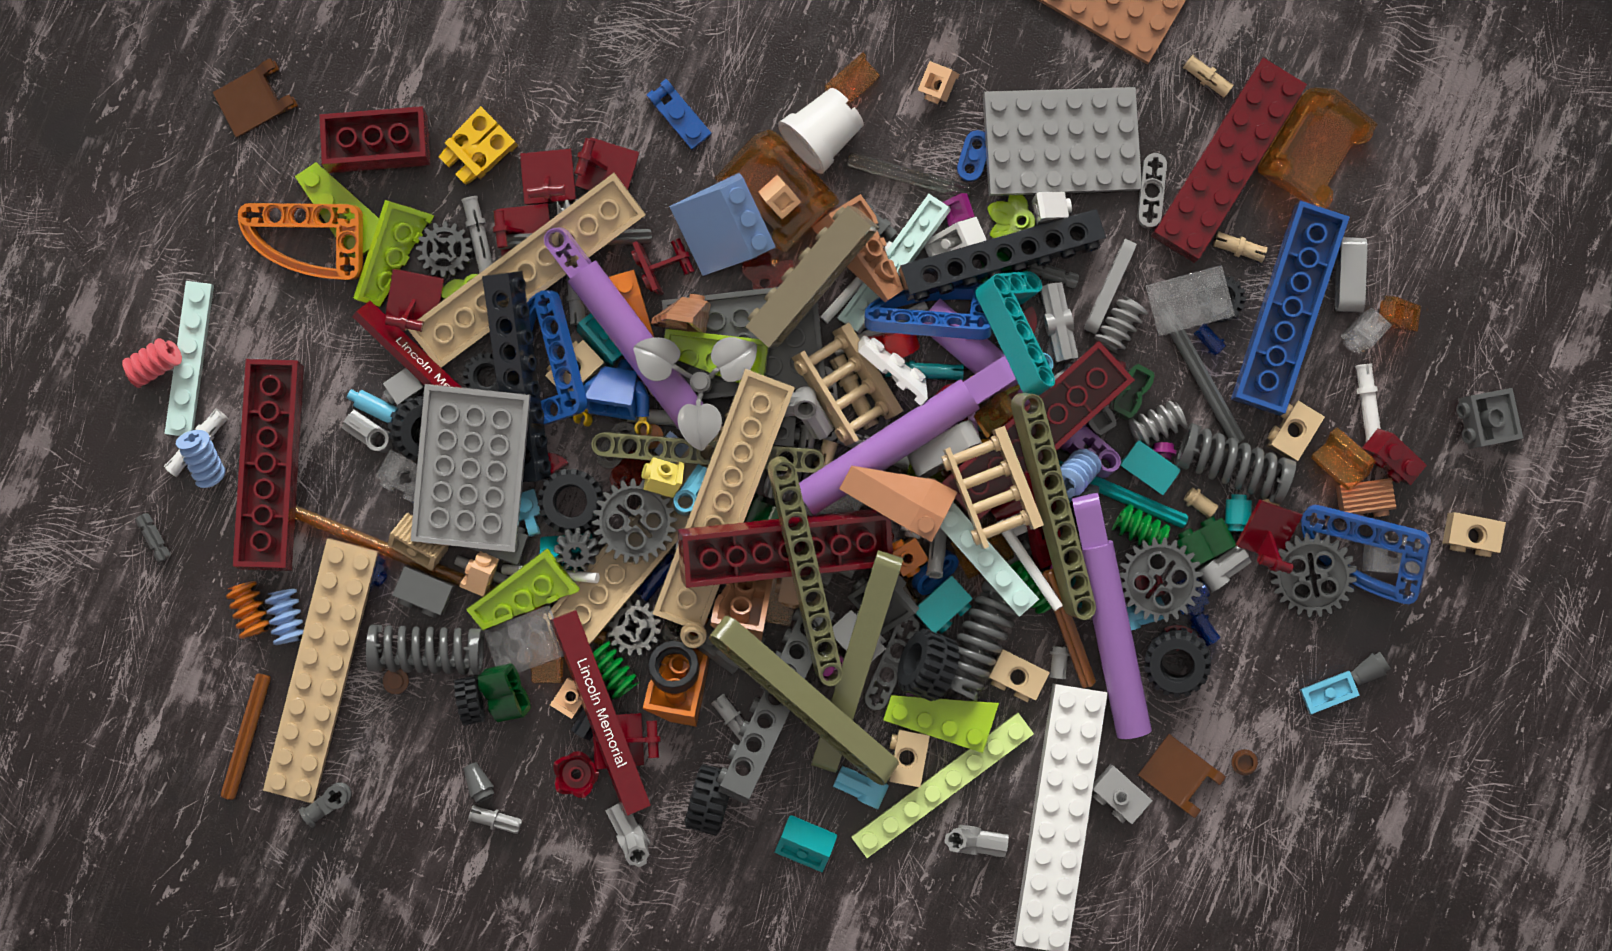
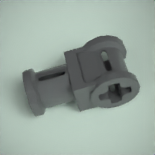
[299,782,352,828]

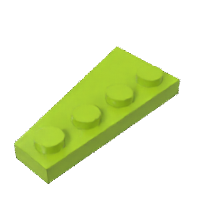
[295,162,379,258]
[353,200,434,307]
[664,329,769,384]
[467,548,580,630]
[883,695,999,753]

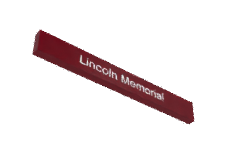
[352,301,462,388]
[550,610,651,816]

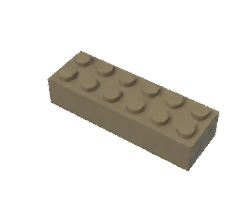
[746,206,880,348]

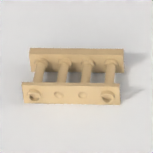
[792,322,903,446]
[941,426,1044,549]

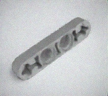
[1084,239,1137,335]

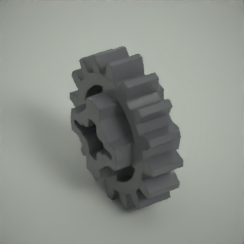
[416,221,474,278]
[607,600,664,657]

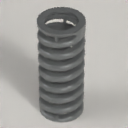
[1175,423,1296,505]
[949,581,1017,701]
[366,625,484,676]

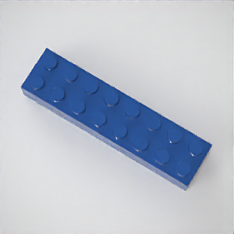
[1231,200,1350,416]

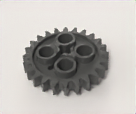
[591,479,677,564]
[1271,532,1357,617]
[1119,537,1203,622]

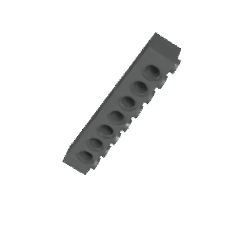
[716,600,835,805]

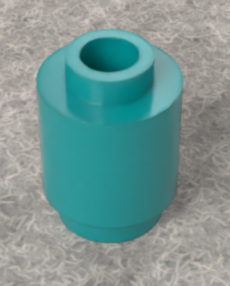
[1225,494,1252,531]

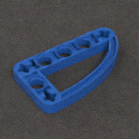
[864,284,992,340]
[515,290,587,426]
[1301,505,1431,604]

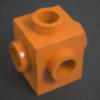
[892,538,928,578]

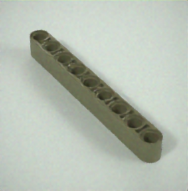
[1011,393,1096,620]
[591,432,824,473]
[768,456,843,686]
[811,550,903,773]
[709,616,899,786]

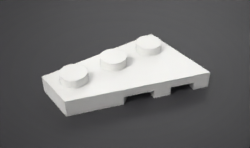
[858,335,928,406]

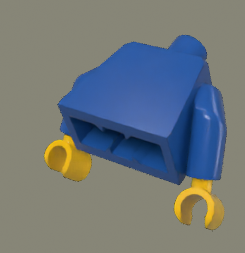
[573,360,652,435]

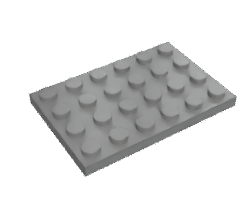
[983,87,1142,196]
[411,384,531,552]

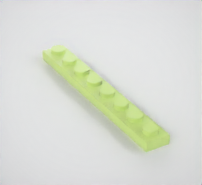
[851,713,1034,858]

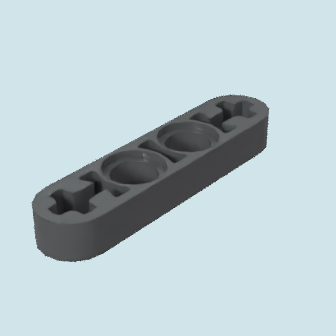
[864,616,920,710]

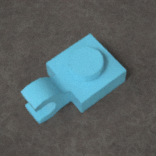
[519,489,541,537]

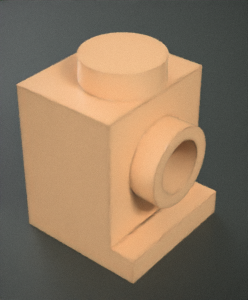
[918,61,960,104]
[459,551,499,597]
[550,678,582,719]

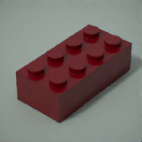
[319,106,430,173]

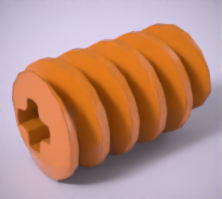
[226,581,269,639]

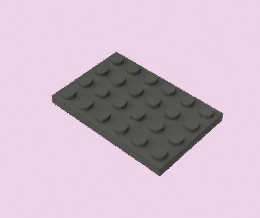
[662,287,826,400]

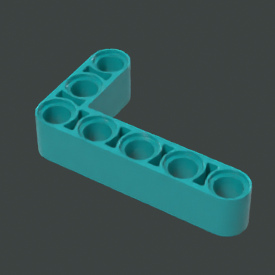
[976,271,1055,396]

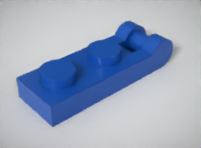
[646,79,712,151]

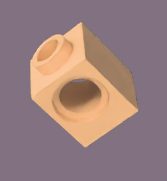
[758,174,801,219]

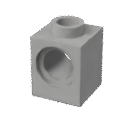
[383,368,425,405]

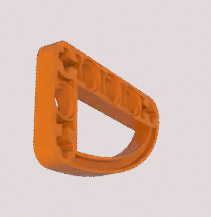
[238,203,363,280]

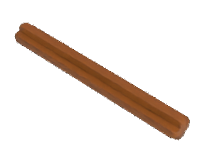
[1042,569,1096,688]
[221,673,271,800]

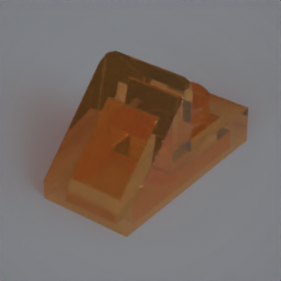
[1378,296,1421,331]

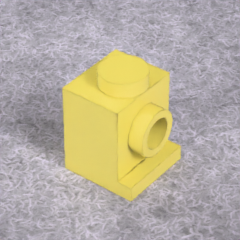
[642,457,684,498]

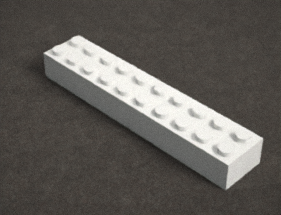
[1013,684,1107,951]

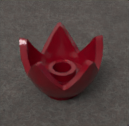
[553,751,599,798]

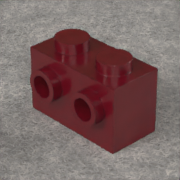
[1362,428,1427,485]

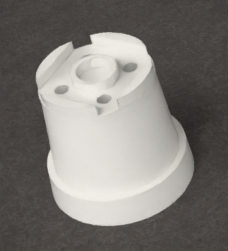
[778,88,864,174]

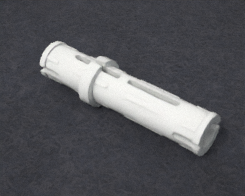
[1355,363,1381,442]
[164,408,228,477]

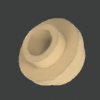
[680,622,707,648]

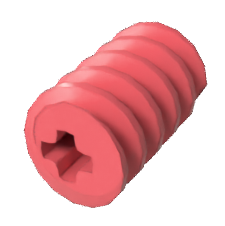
[122,338,182,388]

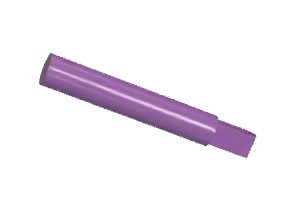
[544,227,704,429]
[923,299,1121,478]
[799,356,1016,515]
[1072,493,1152,739]

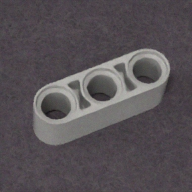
[1335,237,1367,312]
[907,420,982,478]

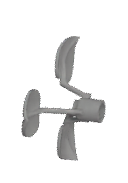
[633,337,757,451]

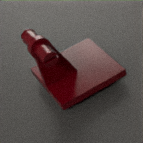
[574,137,640,191]
[520,149,576,205]
[492,203,550,256]
[631,238,695,296]
[385,269,444,332]
[1235,500,1303,574]
[593,713,661,769]

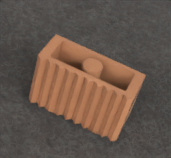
[1336,478,1396,517]

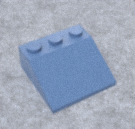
[669,173,775,276]

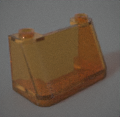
[1258,87,1378,209]
[715,130,839,253]

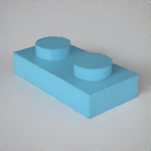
[1300,671,1360,714]

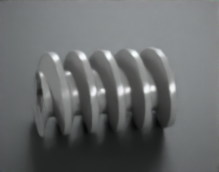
[1094,296,1148,354]
[1128,401,1188,446]

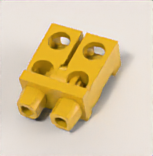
[439,106,519,185]

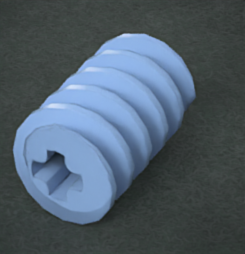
[176,430,225,488]
[1060,449,1102,499]
[265,589,304,645]

